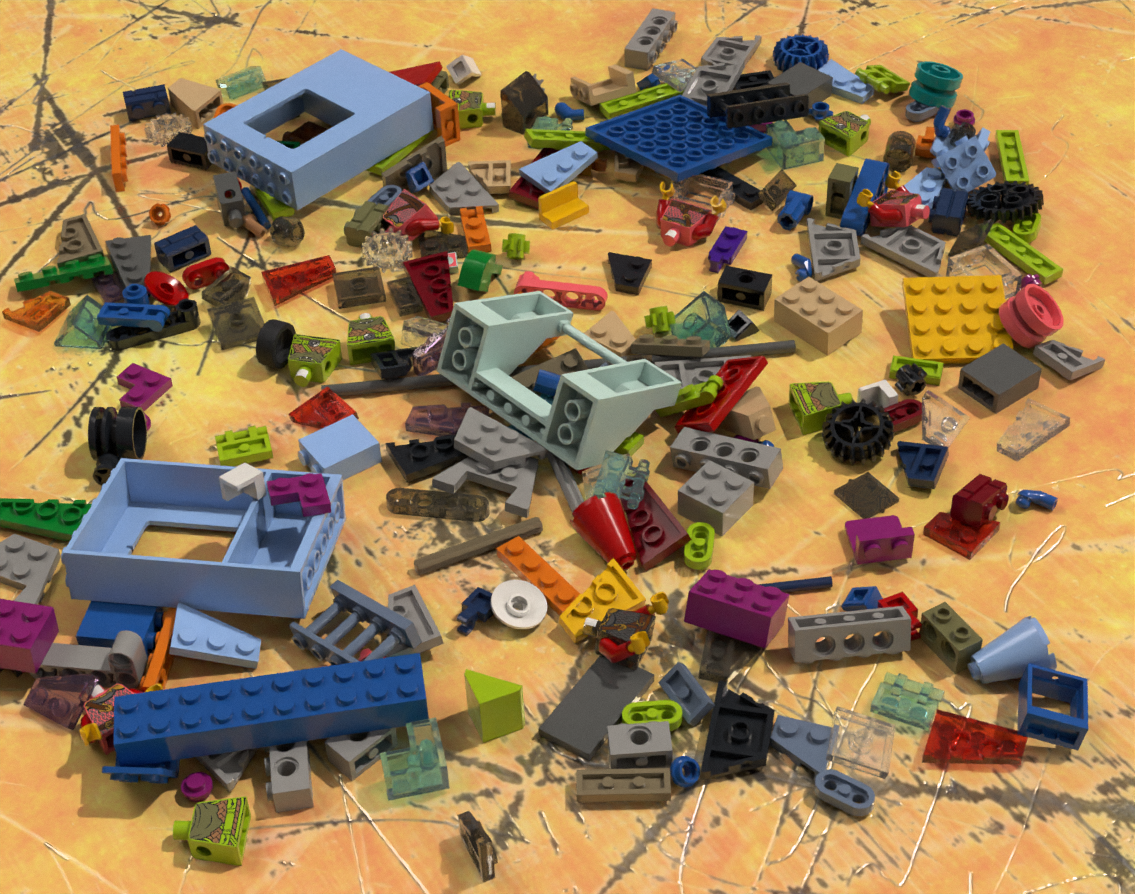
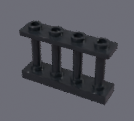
[707,82,809,129]

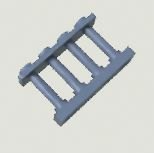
[289,580,422,666]

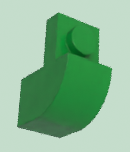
[458,249,503,292]

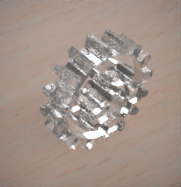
[144,113,193,147]
[362,228,413,273]

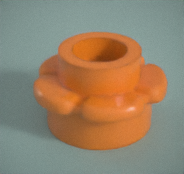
[149,203,171,226]

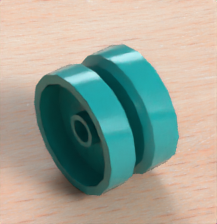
[909,61,963,108]

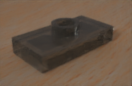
[757,169,797,211]
[387,277,423,316]

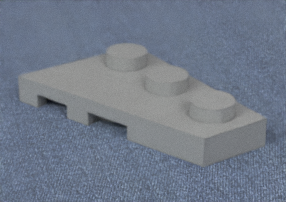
[386,585,444,657]

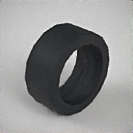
[256,319,296,369]

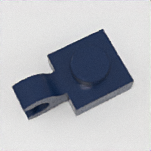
[457,587,494,636]

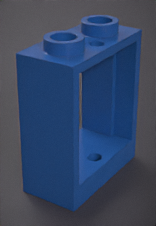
[1017,663,1088,751]

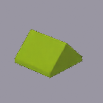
[464,669,525,743]

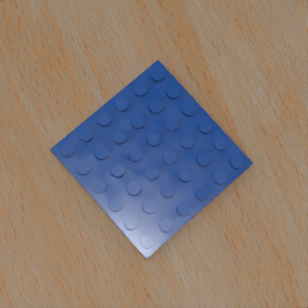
[585,95,773,182]

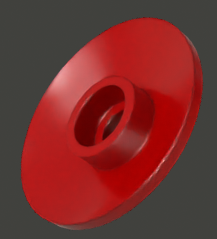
[144,271,189,307]

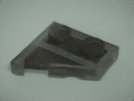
[698,630,762,683]

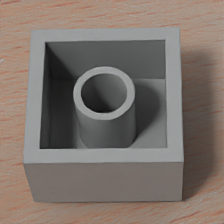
[678,460,754,536]

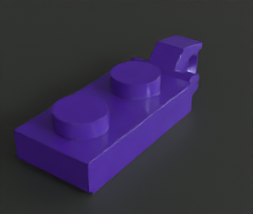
[708,226,747,273]

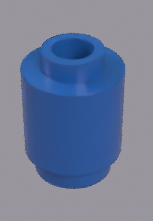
[122,284,150,305]

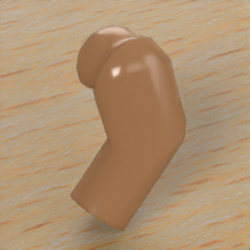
[242,214,266,238]

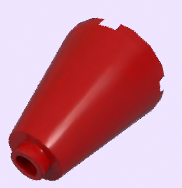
[570,492,637,571]

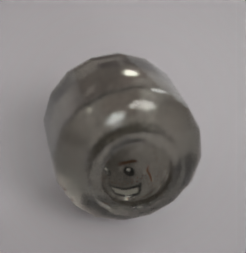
[270,216,305,247]

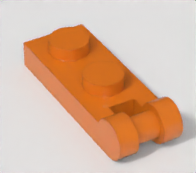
[460,206,492,253]

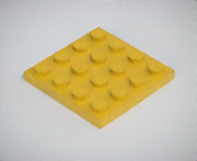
[902,275,1014,364]

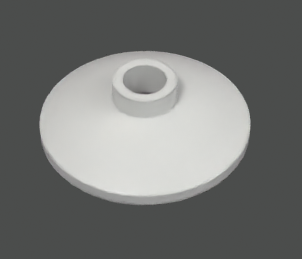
[491,580,547,629]

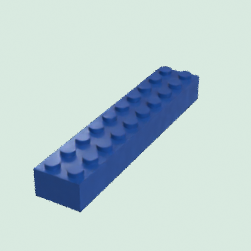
[114,653,429,767]

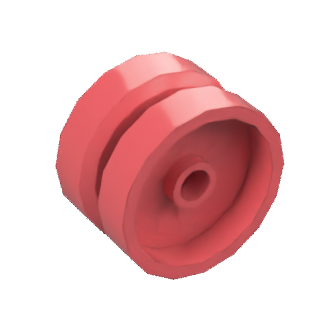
[999,284,1064,349]

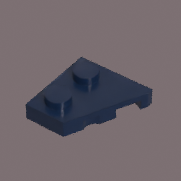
[897,441,949,489]

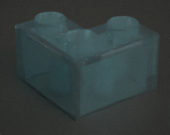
[766,120,825,170]
[380,718,449,801]

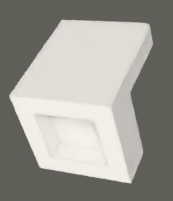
[446,55,482,85]
[857,380,898,408]
[219,463,266,501]

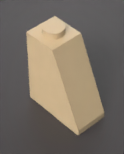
[168,78,223,129]
[720,386,776,440]

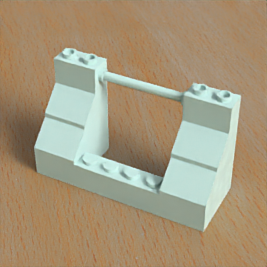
[437,291,682,470]

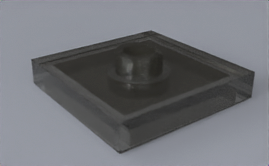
[332,267,386,309]
[207,297,264,351]

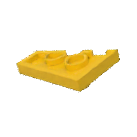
[559,558,646,643]

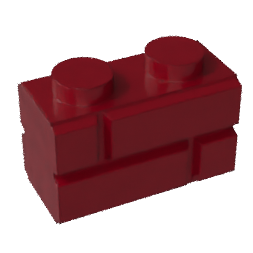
[950,474,1009,528]

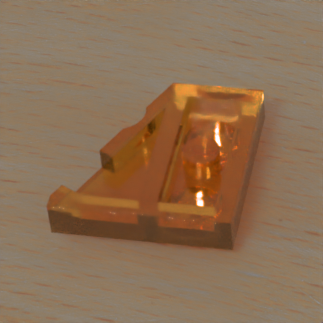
[2,291,71,332]

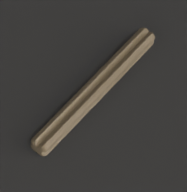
[414,517,543,575]

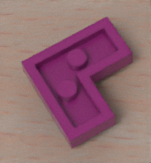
[117,363,173,411]
[266,473,331,517]

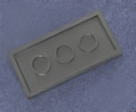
[538,655,654,761]

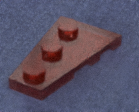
[261,255,337,306]
[922,709,1028,765]

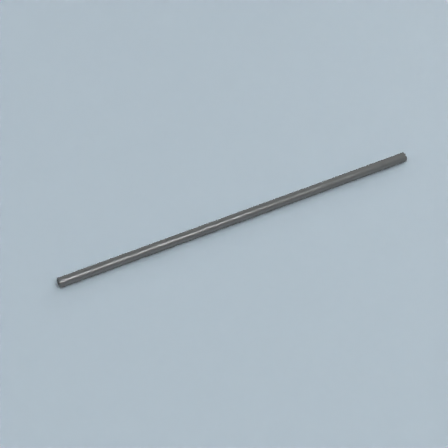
[321,340,796,398]

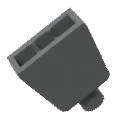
[213,171,246,228]

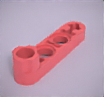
[514,271,608,311]

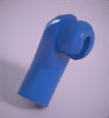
[554,102,584,121]
[933,106,951,138]

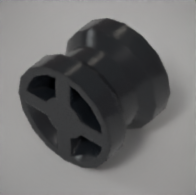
[93,453,121,485]

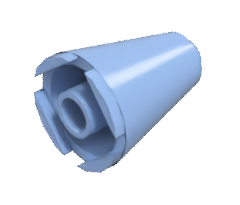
[968,616,1057,684]

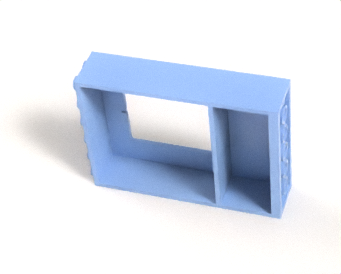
[203,49,434,211]
[61,458,346,619]

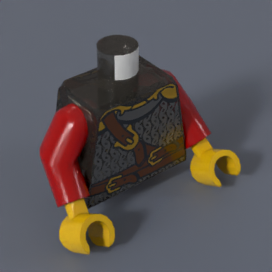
[582,592,669,670]

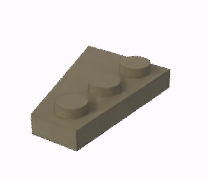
[57,214,104,268]

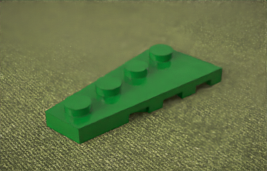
[14,254,113,292]
[0,498,92,542]

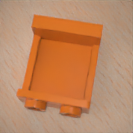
[418,82,461,147]

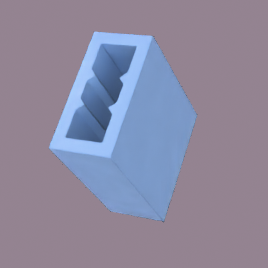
[298,415,382,480]

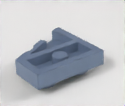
[770,715,837,778]

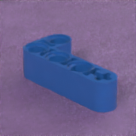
[840,158,890,236]

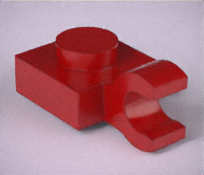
[877,591,922,641]

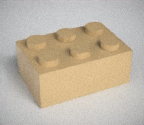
[774,277,863,356]

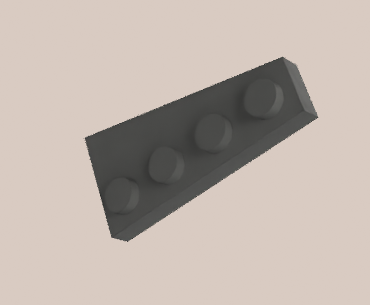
[105,235,151,292]

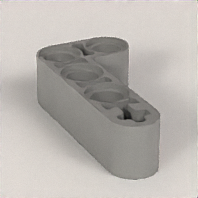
[29,630,148,689]

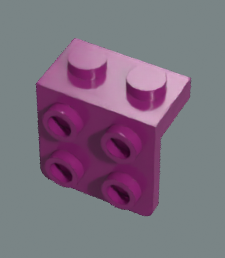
[845,515,915,565]

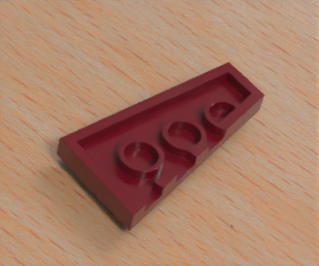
[508,148,560,209]

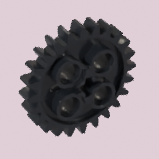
[967,181,1044,223]

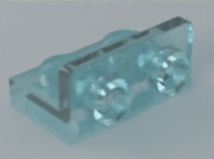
[215,66,267,99]

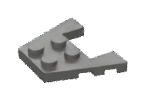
[432,456,538,518]
[0,534,61,605]

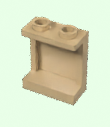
[570,64,636,106]

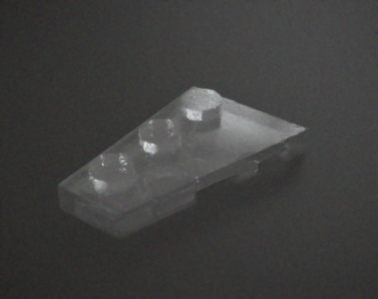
[997,398,1070,462]

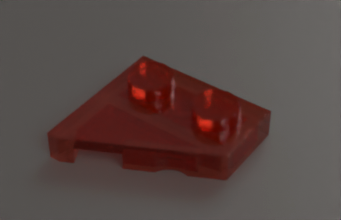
[923,512,1001,560]

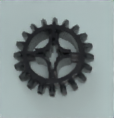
[822,398,894,466]

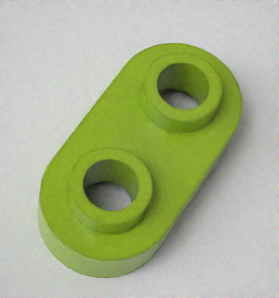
[1013,213,1041,244]
[684,522,715,570]
[622,700,682,731]

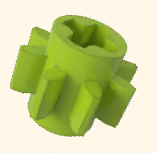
[502,233,530,260]
[644,306,676,334]

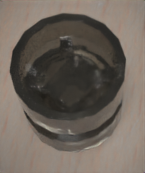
[883,131,916,172]

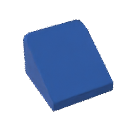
[405,162,434,193]
[841,586,883,611]

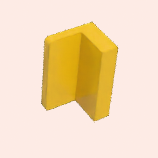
[538,181,589,230]

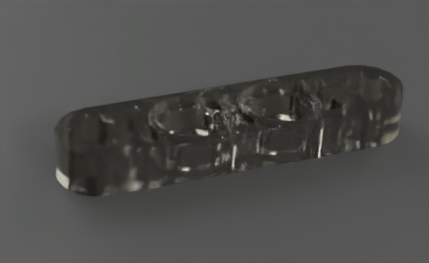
[386,488,490,522]

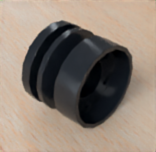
[88,407,147,461]

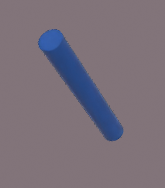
[241,187,271,230]

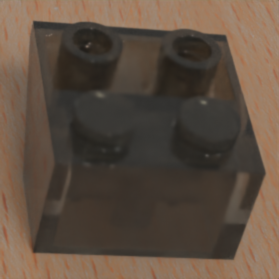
[500,71,548,135]

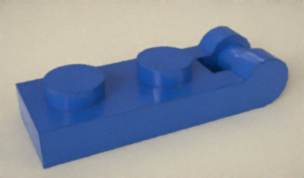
[97,302,170,332]

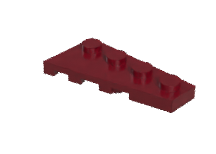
[403,251,453,324]
[616,471,692,571]

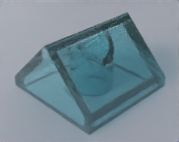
[54,295,112,349]

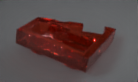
[288,386,359,429]

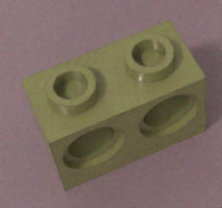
[825,163,859,219]
[919,602,983,674]

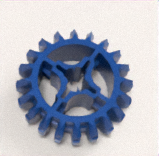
[773,34,829,72]

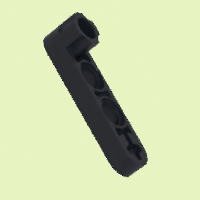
[106,298,201,351]

